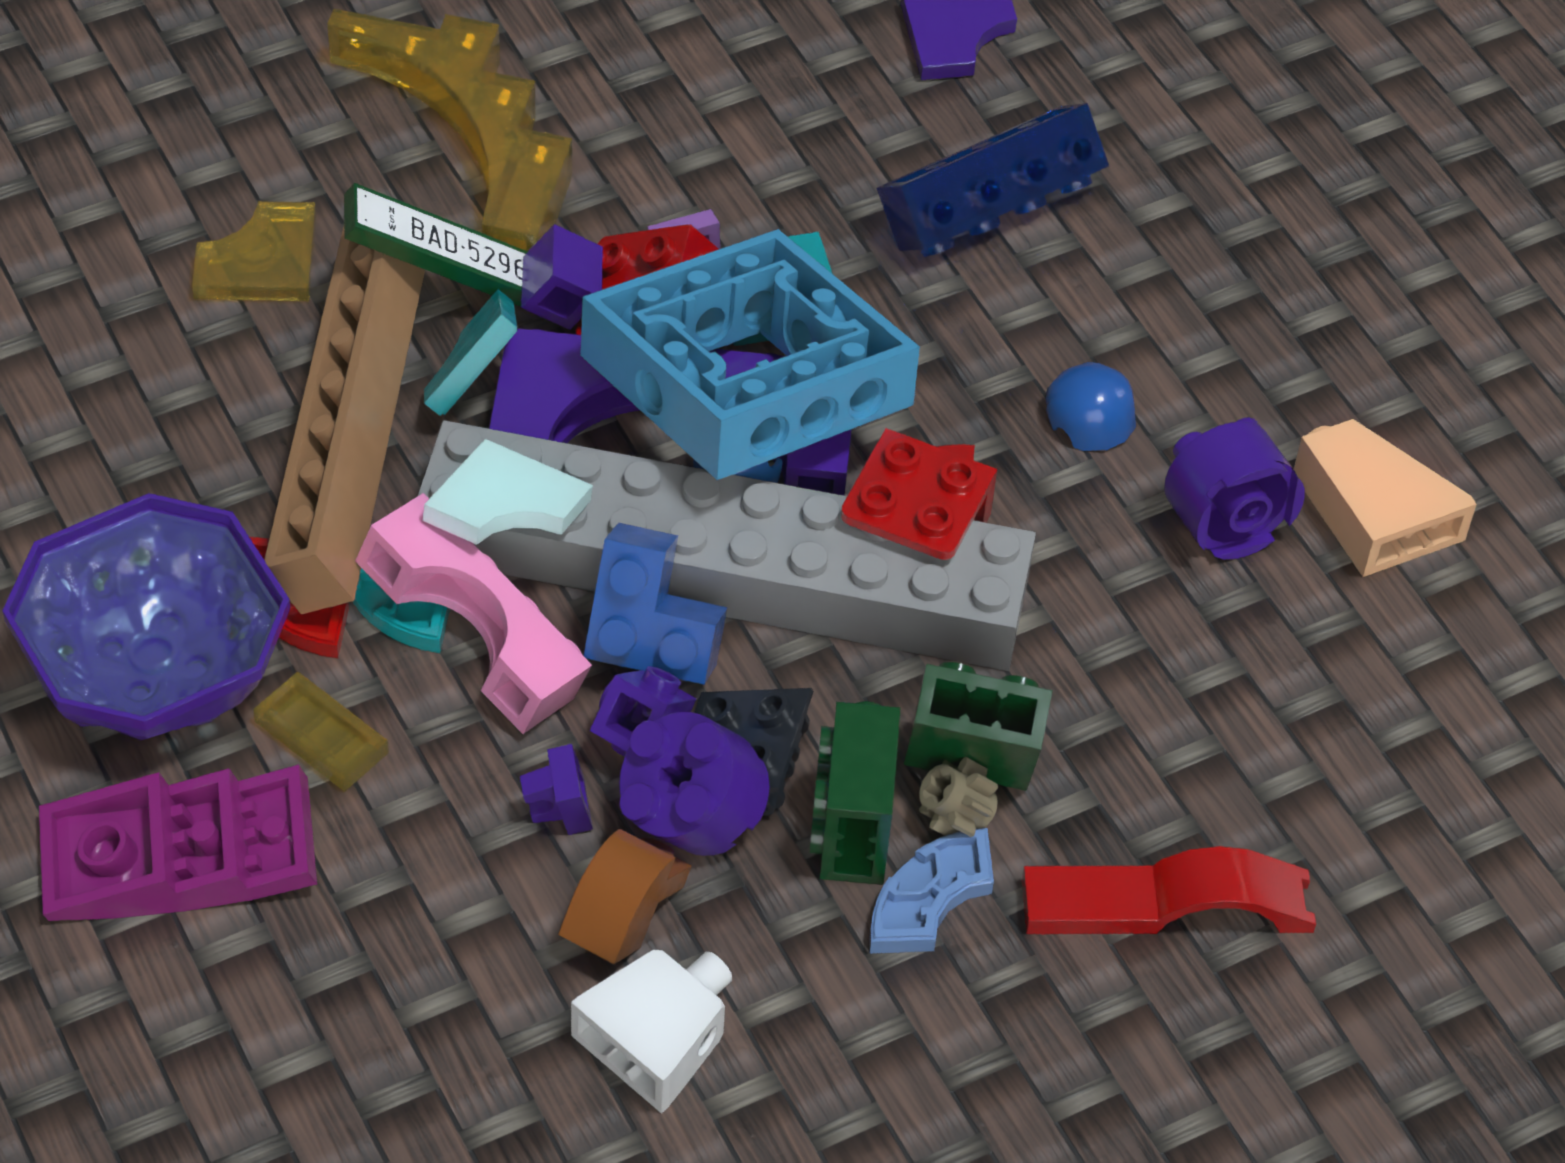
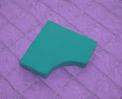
[424,289,517,416]

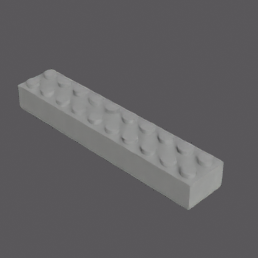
[418,420,1036,671]

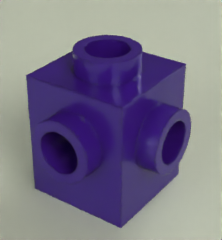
[590,666,696,757]

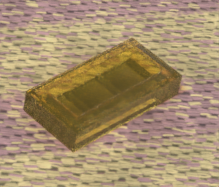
[253,672,389,792]

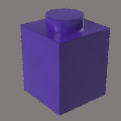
[521,224,603,330]

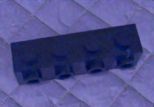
[876,103,1109,257]

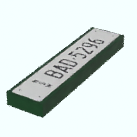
[344,183,528,307]

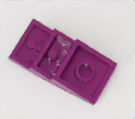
[39,764,317,921]

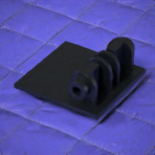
[694,688,814,815]

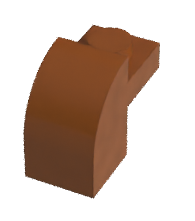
[558,829,692,964]

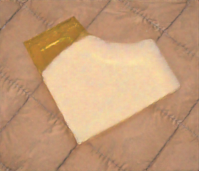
[192,201,316,301]

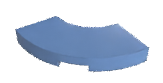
[870,828,994,954]

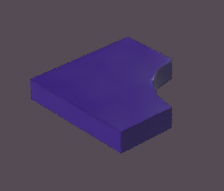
[900,0,1017,80]

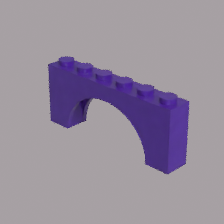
[489,328,852,496]

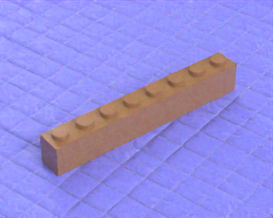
[265,227,425,614]

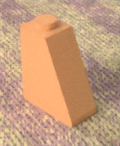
[1294,419,1477,577]

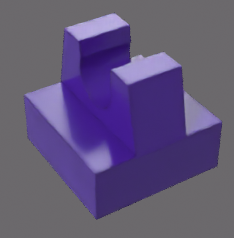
[520,744,593,835]

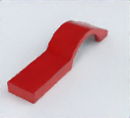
[1022,846,1316,934]

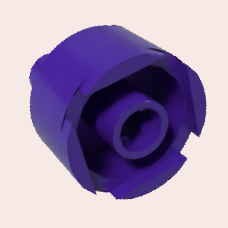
[1164,417,1305,560]
[620,712,769,856]

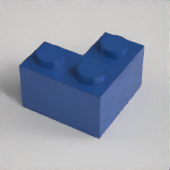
[584,523,728,685]

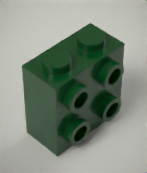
[904,662,1053,791]
[810,701,901,885]

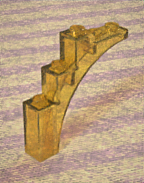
[327,9,572,251]

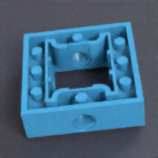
[580,229,920,480]

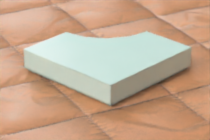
[423,439,593,545]

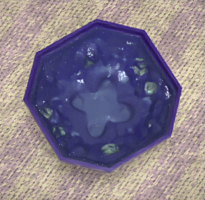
[2,493,290,740]

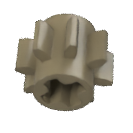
[919,757,998,837]

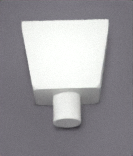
[571,950,732,1114]

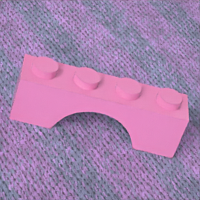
[355,493,592,734]

